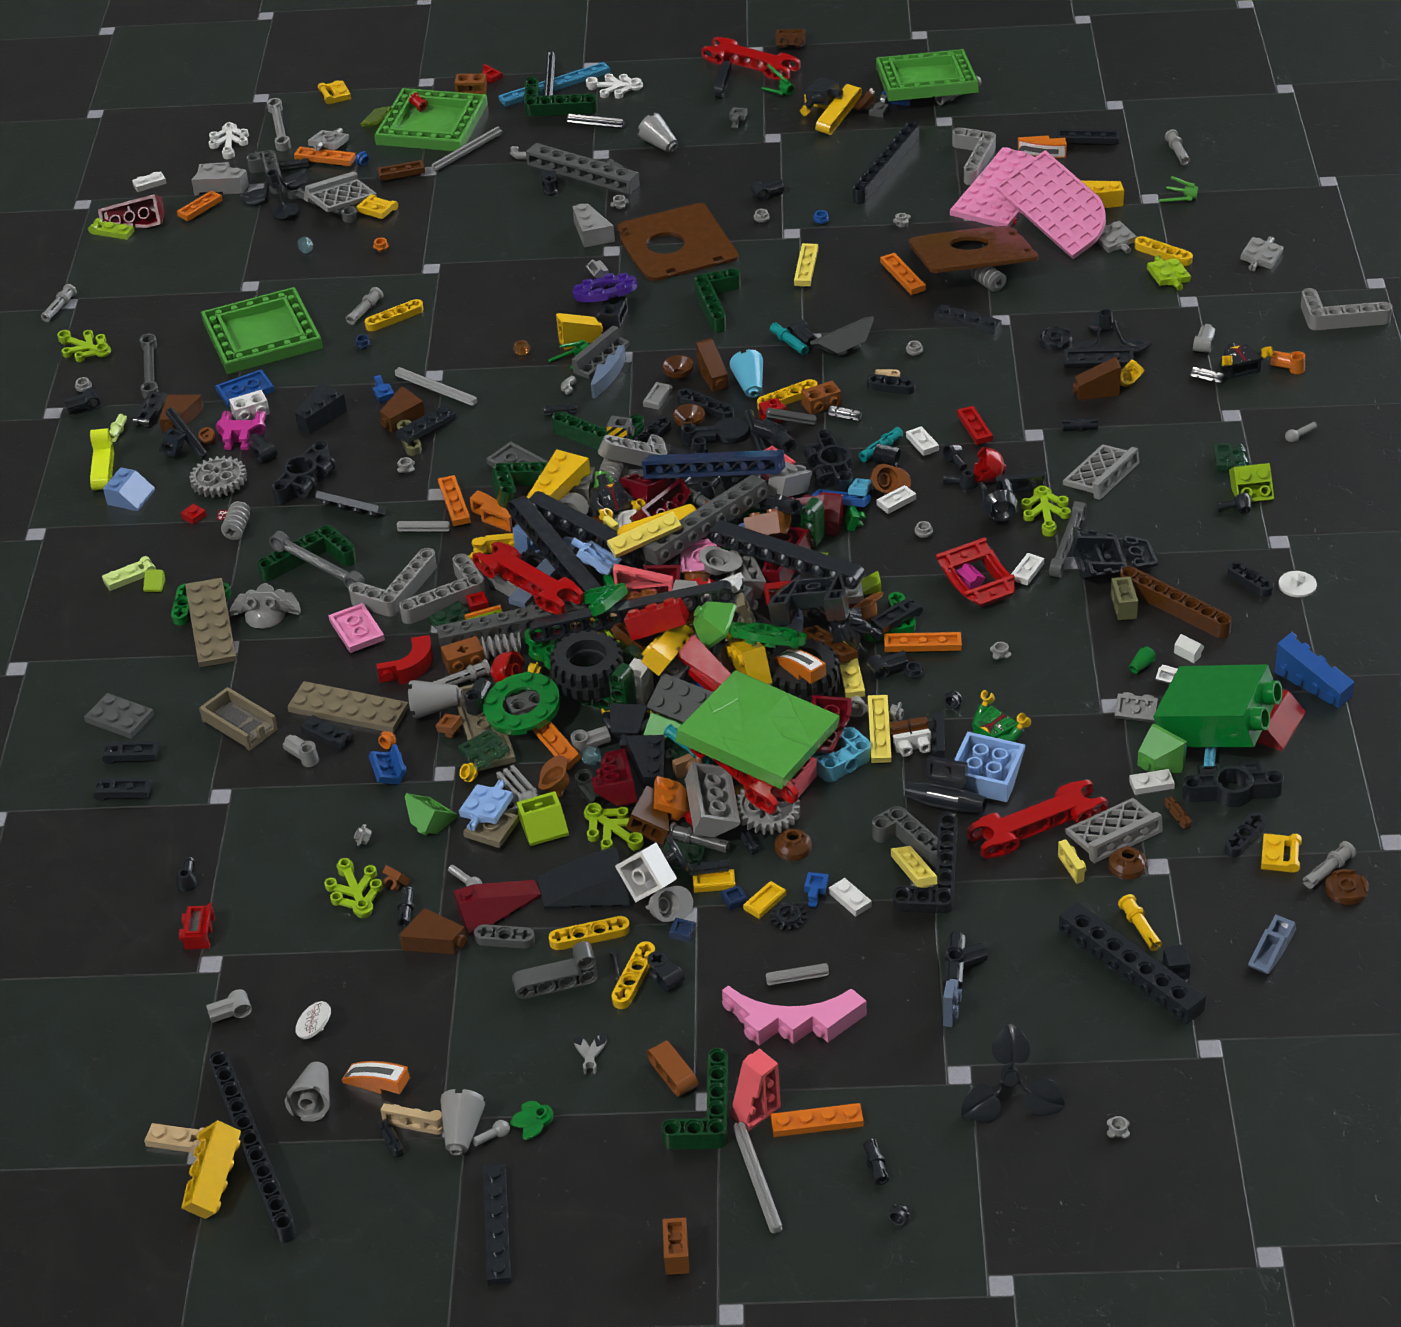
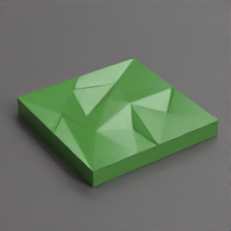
[876,49,979,101]
[374,88,488,151]
[201,287,323,374]
[675,670,839,789]

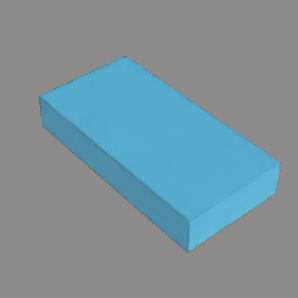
[848,478,872,496]

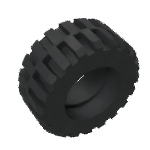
[550,630,624,701]
[767,638,840,703]

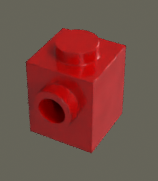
[759,398,787,423]

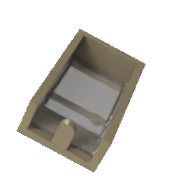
[199,687,278,751]

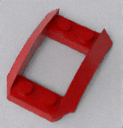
[935,537,1015,607]

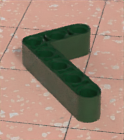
[524,76,598,117]
[694,268,741,333]
[552,412,645,450]
[491,462,548,508]
[737,497,825,550]
[257,525,357,581]
[550,663,637,711]
[661,1048,729,1150]

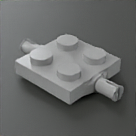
[308,128,349,151]
[1096,221,1136,254]
[1240,236,1283,271]

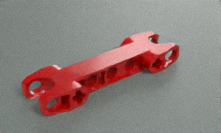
[701,37,801,80]
[473,541,584,615]
[688,747,799,814]
[967,780,1108,859]

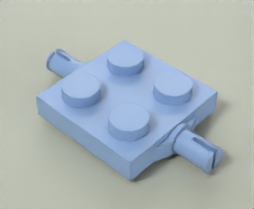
[571,538,622,575]
[459,779,514,831]

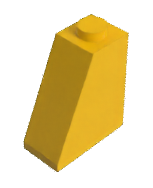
[556,313,603,350]

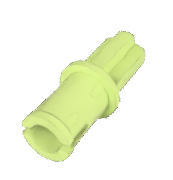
[110,414,127,442]

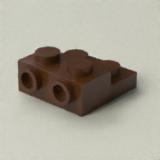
[775,29,806,48]

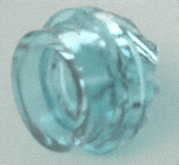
[298,237,313,253]
[581,746,601,765]

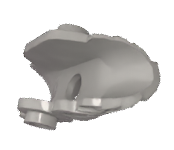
[229,583,301,629]

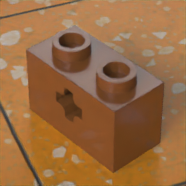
[441,636,485,675]

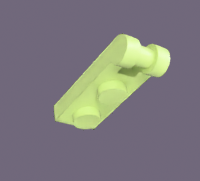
[102,556,156,591]

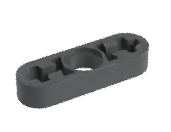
[474,924,535,949]

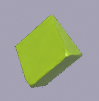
[143,570,165,592]
[861,571,881,595]

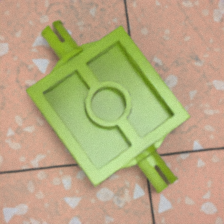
[1147,255,1191,291]

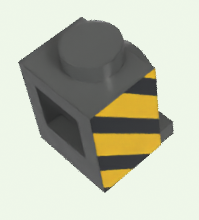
[606,416,635,439]

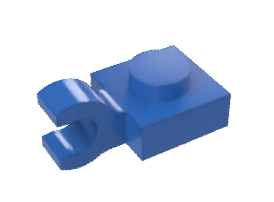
[373,375,394,403]
[804,872,829,907]

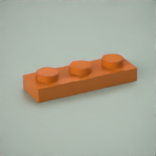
[177,190,223,221]

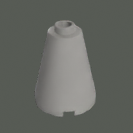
[637,113,678,153]
[408,680,463,719]
[285,1062,330,1121]
[440,1089,485,1155]

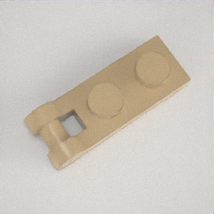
[381,1103,444,1135]
[144,1123,204,1153]

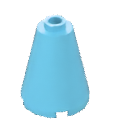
[730,350,763,398]

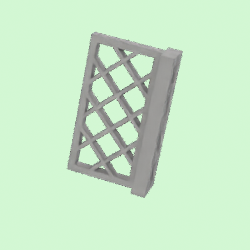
[304,171,377,212]
[1063,444,1140,500]
[1065,798,1163,863]

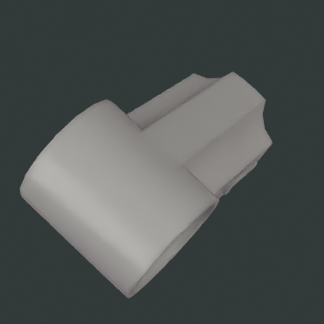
[1193,324,1215,353]
[571,726,611,756]
[283,734,319,767]
[206,989,252,1023]

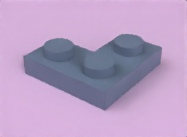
[943,979,962,1027]

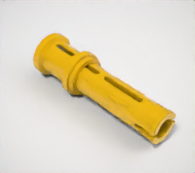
[1118,894,1162,951]

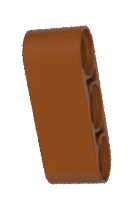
[647,1040,699,1097]

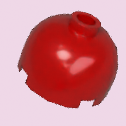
[974,447,1006,484]
[490,651,526,683]

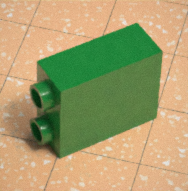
[1153,664,1283,747]

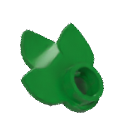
[510,1101,553,1140]

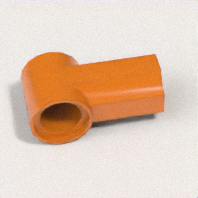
[1270,351,1305,374]

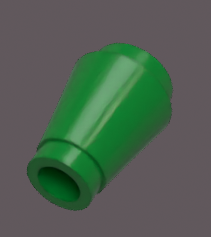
[1128,646,1156,674]

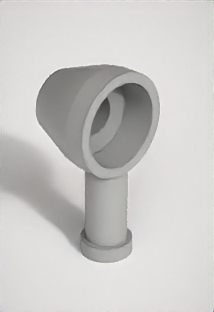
[851,696,869,717]

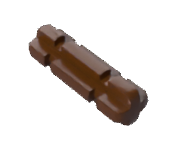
[1164,796,1192,829]

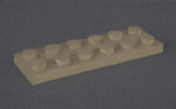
[185,578,237,668]
[287,681,409,733]
[456,681,516,771]

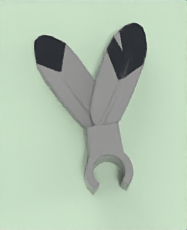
[574,1034,607,1075]

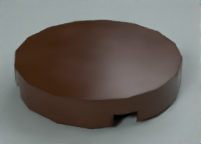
[1325,869,1369,905]

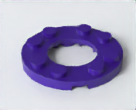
[572,273,638,302]

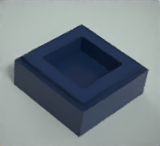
[720,885,748,910]
[669,918,696,942]

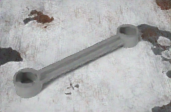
[267,98,291,151]

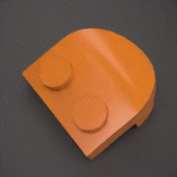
[654,776,690,821]

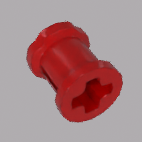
[408,92,428,112]

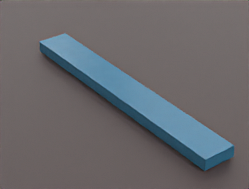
[499,62,611,107]

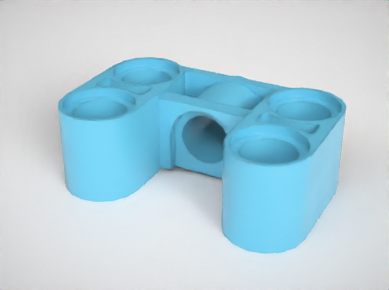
[811,727,871,782]

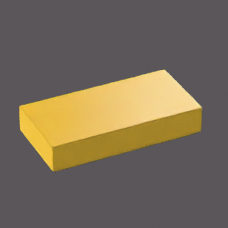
[693,869,735,893]
[743,881,787,919]

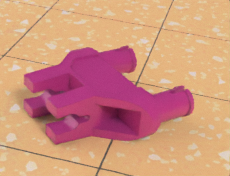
[216,411,266,450]

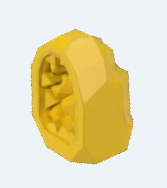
[1120,359,1144,387]

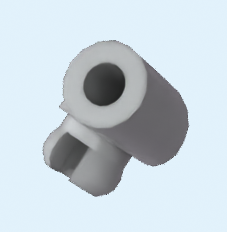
[510,146,527,160]
[561,375,577,395]

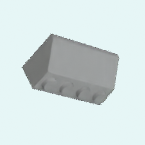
[685,762,740,837]

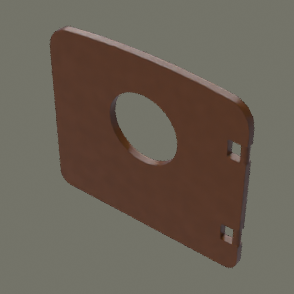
[617,203,739,281]
[909,226,1039,273]

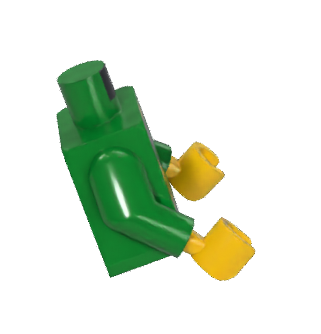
[972,690,1031,742]

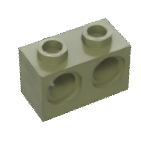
[1111,577,1138,620]

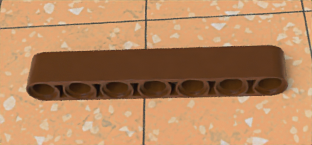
[1120,566,1232,638]

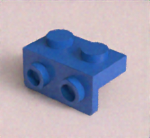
[369,744,407,785]

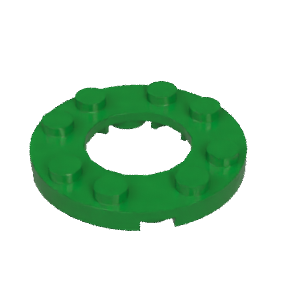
[729,622,807,649]
[483,672,561,735]

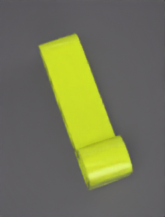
[90,428,114,491]

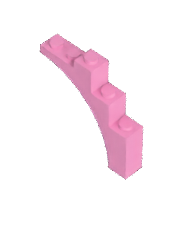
[722,986,867,1046]

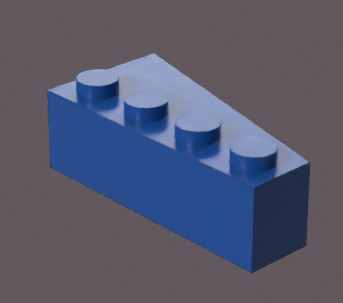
[1274,632,1355,708]

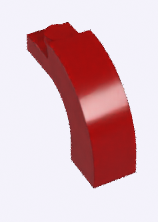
[376,635,433,685]

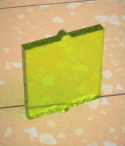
[360,106,392,127]

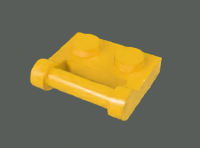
[318,80,351,104]
[356,194,398,219]
[1261,834,1302,872]

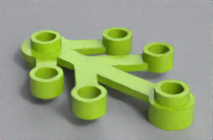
[57,330,111,362]
[1021,486,1071,537]
[584,803,644,851]
[324,858,383,918]

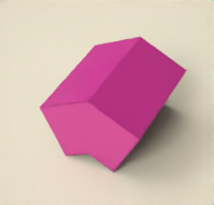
[957,563,985,590]

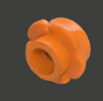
[373,238,389,252]
[378,731,396,749]

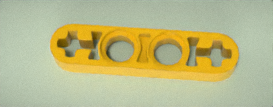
[1135,236,1193,266]
[365,299,424,331]
[757,379,818,410]
[549,916,630,950]
[611,941,655,1009]

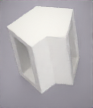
[1174,634,1204,663]
[1156,665,1178,684]

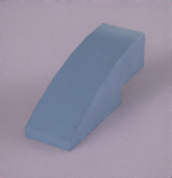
[1248,914,1296,974]

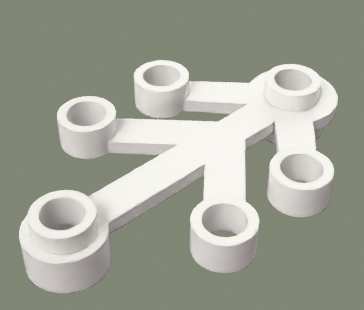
[586,74,643,98]
[208,122,249,159]

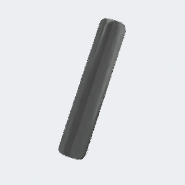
[766,408,816,425]

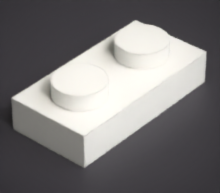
[132,171,167,192]
[906,426,939,456]
[877,485,916,514]
[1011,553,1044,586]
[1129,769,1175,795]
[829,878,872,917]

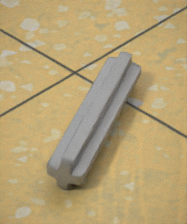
[397,521,450,532]
[765,963,829,985]

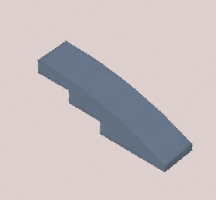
[591,345,626,398]

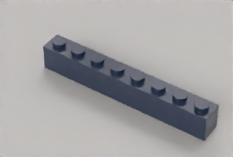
[641,450,786,479]

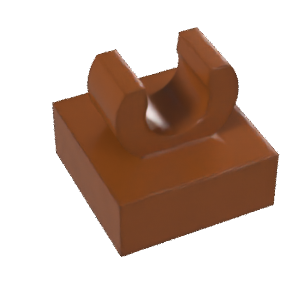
[436,714,463,739]
[382,865,411,892]

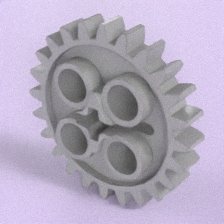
[189,456,247,498]
[736,788,800,835]

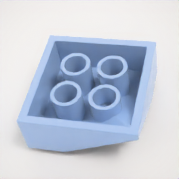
[954,731,1025,802]

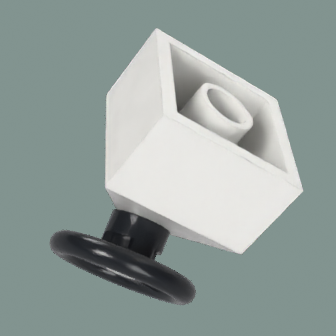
[615,835,689,902]

